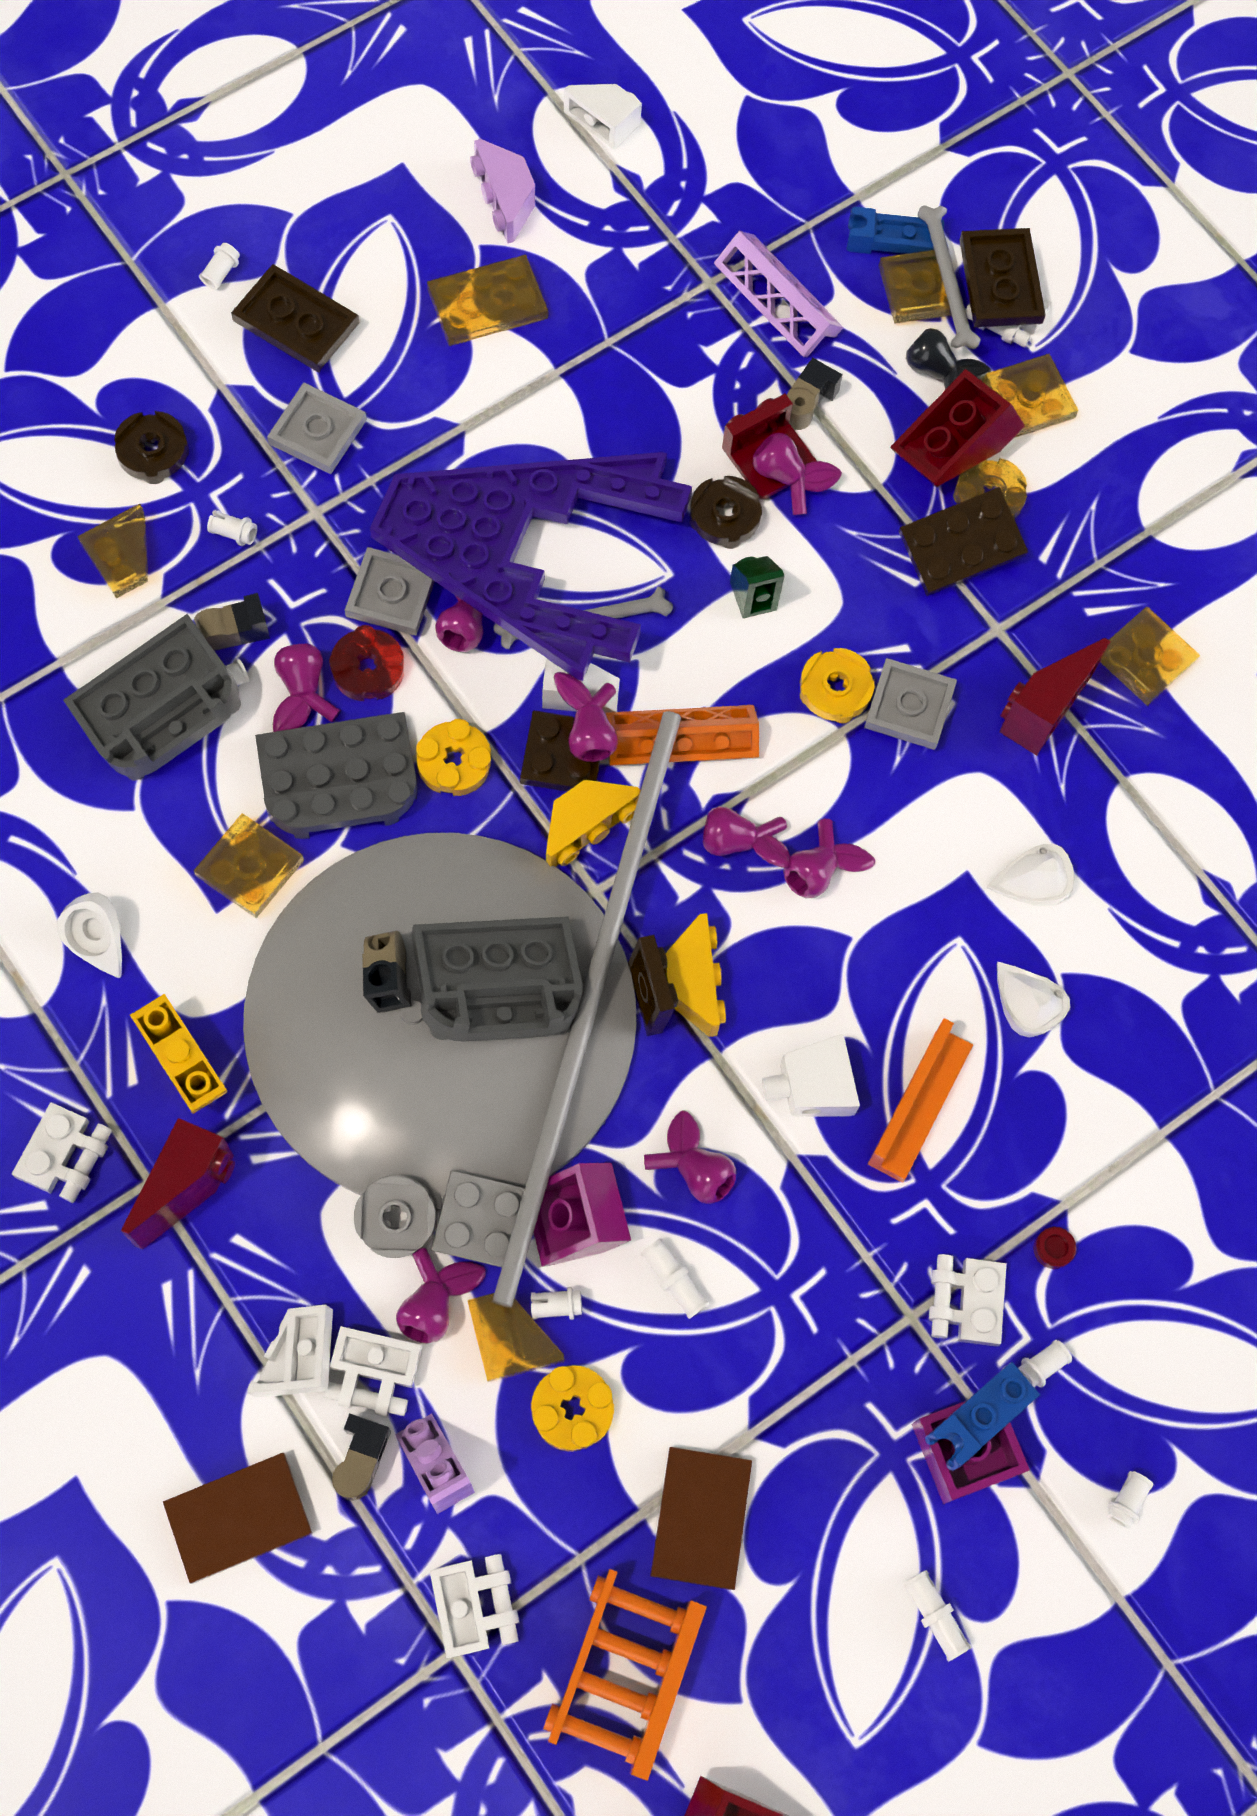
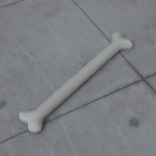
[917,205,981,349]
[494,586,673,649]

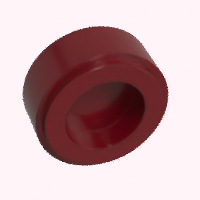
[1033,1227,1076,1269]

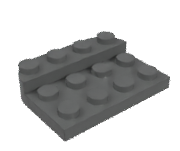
[63,614,241,781]
[255,712,418,839]
[411,916,583,1042]

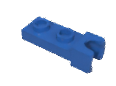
[846,207,944,257]
[925,1362,1040,1471]

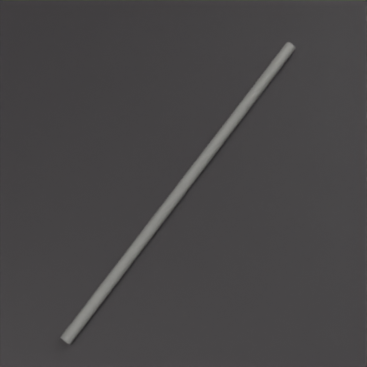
[492,711,681,1307]

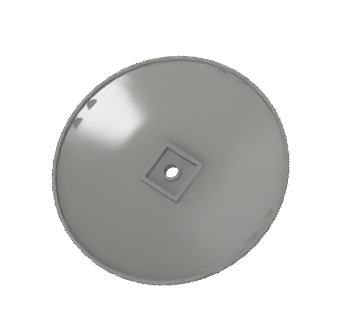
[243,833,636,1211]

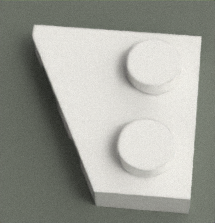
[248,1305,333,1398]

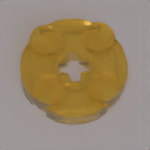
[953,458,1027,519]

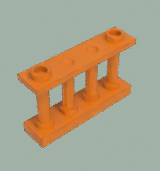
[543,1569,707,1781]

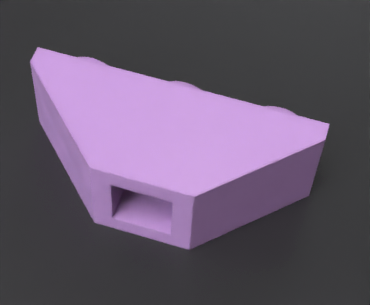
[470,139,535,244]
[395,1413,475,1514]

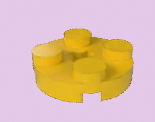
[800,648,875,723]
[416,719,491,796]
[531,1365,614,1452]

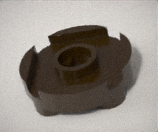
[114,411,189,484]
[690,476,762,549]

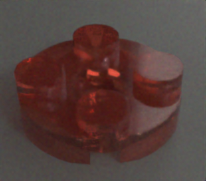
[329,625,405,701]

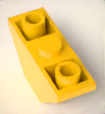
[546,780,641,867]
[664,913,726,1037]
[130,994,228,1114]

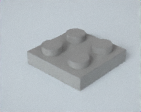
[267,382,367,474]
[345,547,435,636]
[864,658,957,750]
[431,1170,525,1267]

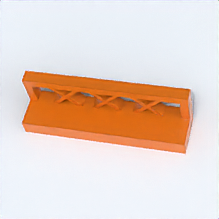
[606,705,759,765]
[868,1018,973,1183]

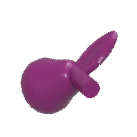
[753,433,842,515]
[435,595,483,652]
[272,644,341,732]
[553,672,618,762]
[703,806,791,868]
[783,819,876,899]
[644,1110,737,1204]
[396,1248,486,1344]

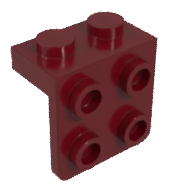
[722,393,817,499]

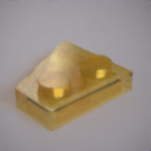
[77,503,148,599]
[467,1293,565,1383]

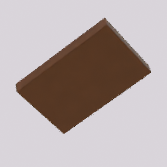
[650,1447,752,1591]
[163,1452,313,1584]

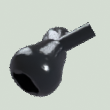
[905,328,992,389]

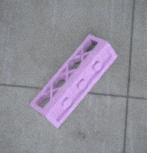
[714,230,844,357]

